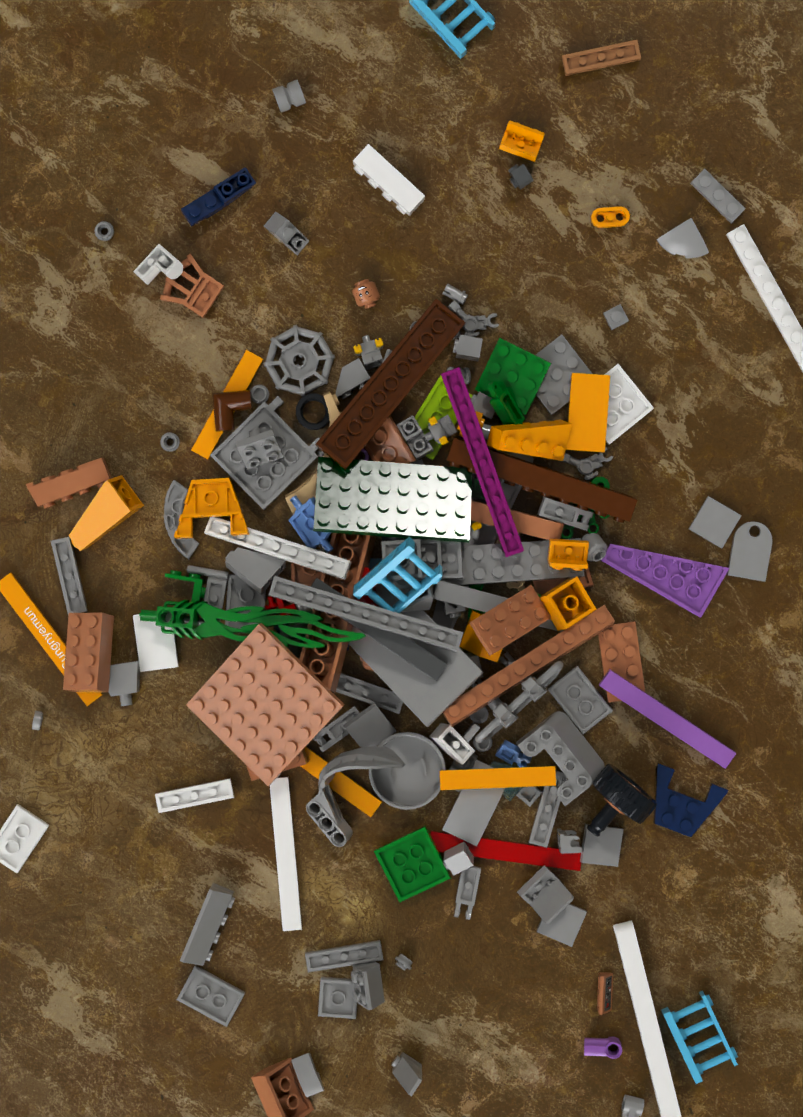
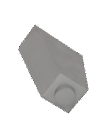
[225,547,286,595]

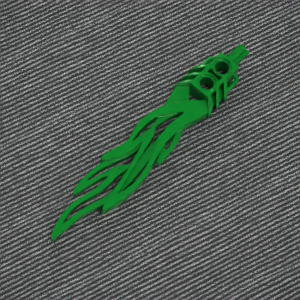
[139,600,366,648]

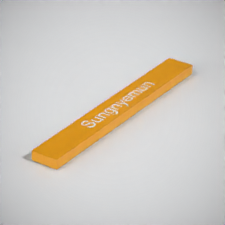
[0,573,103,706]

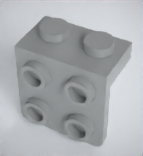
[517,865,574,924]

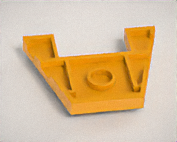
[174,478,249,539]

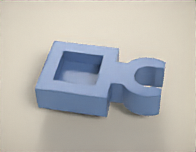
[495,740,532,767]

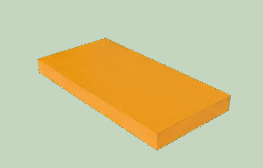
[566,373,610,453]

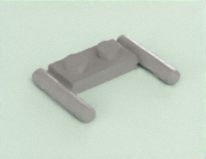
[184,565,229,625]

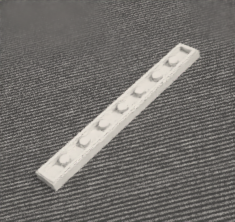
[204,517,352,580]
[270,776,302,931]

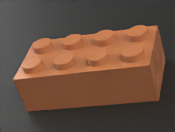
[63,613,114,692]

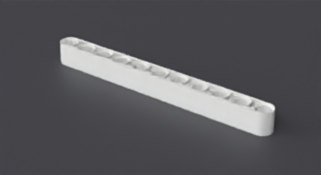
[613,920,682,1117]

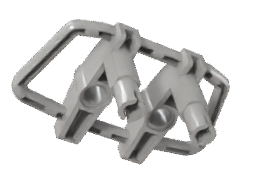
[471,651,563,743]

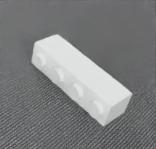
[353,144,425,216]

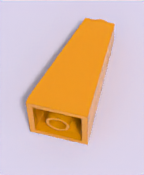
[69,475,144,551]

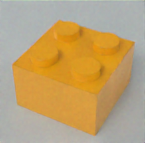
[539,576,597,631]

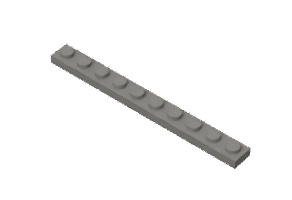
[269,576,463,652]

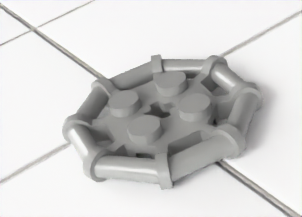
[263,325,335,397]

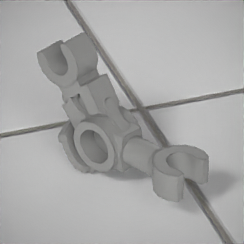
[448,300,499,337]
[563,447,613,480]

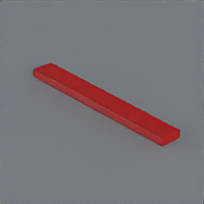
[430,831,581,871]

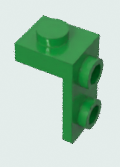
[165,570,206,602]

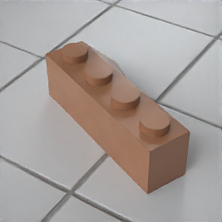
[26,458,112,509]

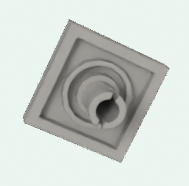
[236,428,283,469]

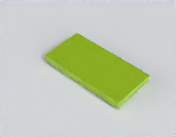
[403,375,473,461]

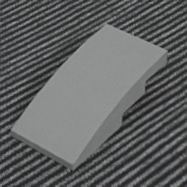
[381,539,463,580]
[442,759,505,846]

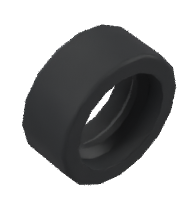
[296,393,329,430]

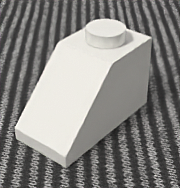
[429,723,475,765]

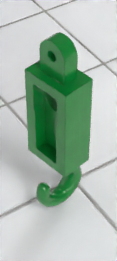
[488,381,525,425]

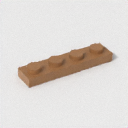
[562,40,641,76]

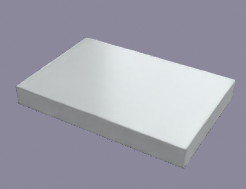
[133,613,179,672]
[0,804,49,873]

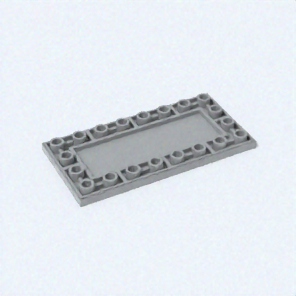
[348,563,484,727]

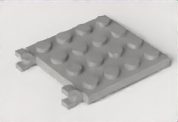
[210,396,320,510]

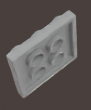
[536,334,592,415]

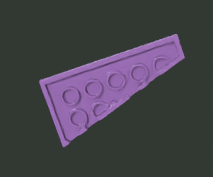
[600,544,729,618]

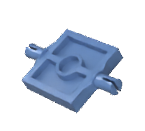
[288,496,334,553]

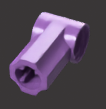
[584,1037,622,1059]

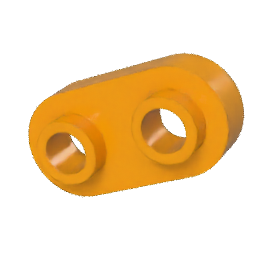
[591,206,630,228]

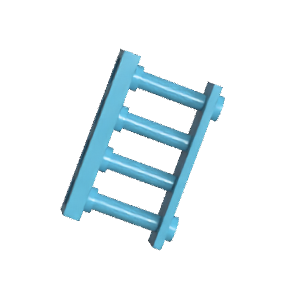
[409,0,495,59]
[353,537,442,613]
[661,991,738,1084]

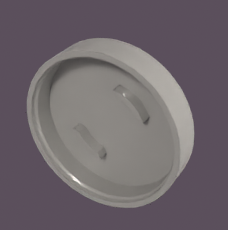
[369,732,446,810]

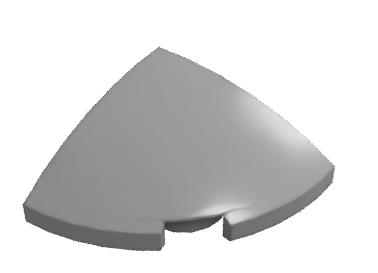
[657,218,709,259]

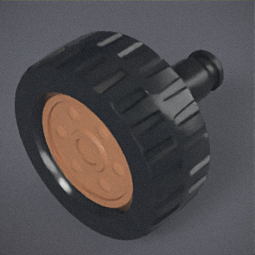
[587,764,657,837]

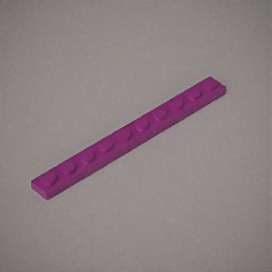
[441,367,524,557]

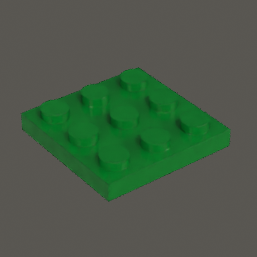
[474,338,552,415]
[374,825,451,902]

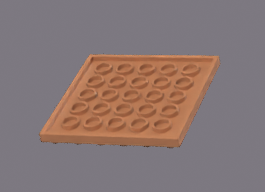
[186,623,345,786]

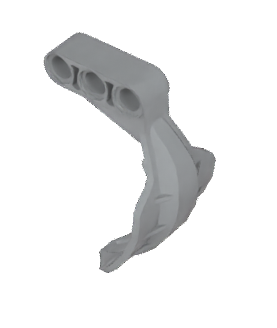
[306,746,405,847]

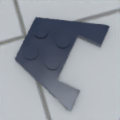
[654,763,728,837]

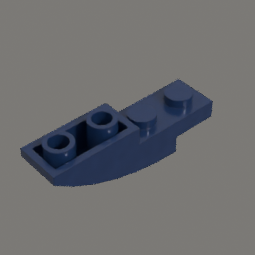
[181,167,256,227]

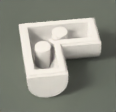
[133,244,183,285]

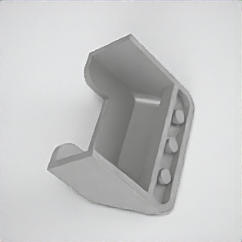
[516,711,605,806]

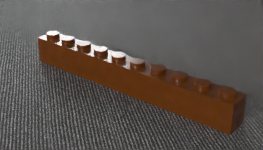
[446,436,638,523]

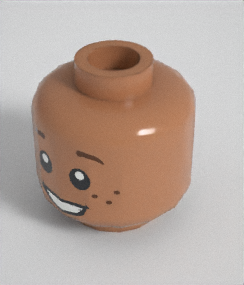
[352,279,380,309]

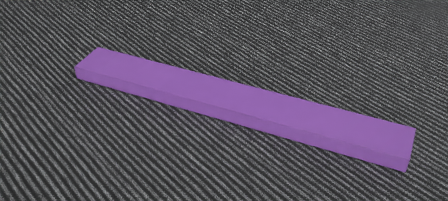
[599,669,736,769]

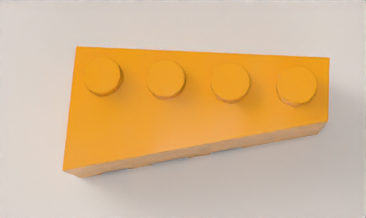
[487,419,572,461]

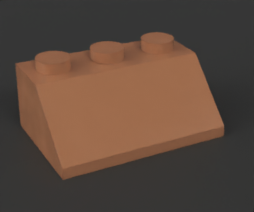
[251,1058,314,1117]

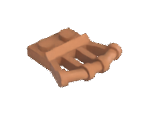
[160,254,225,318]

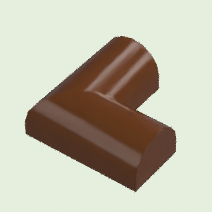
[212,390,252,432]

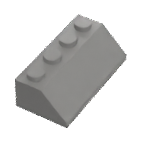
[180,883,235,966]

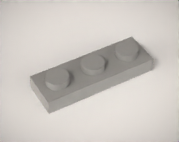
[690,169,746,223]

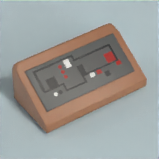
[597,972,613,1015]

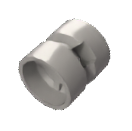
[272,80,306,113]

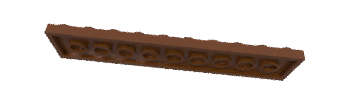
[315,299,466,470]

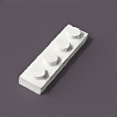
[155,778,234,813]

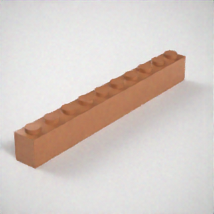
[443,605,615,727]

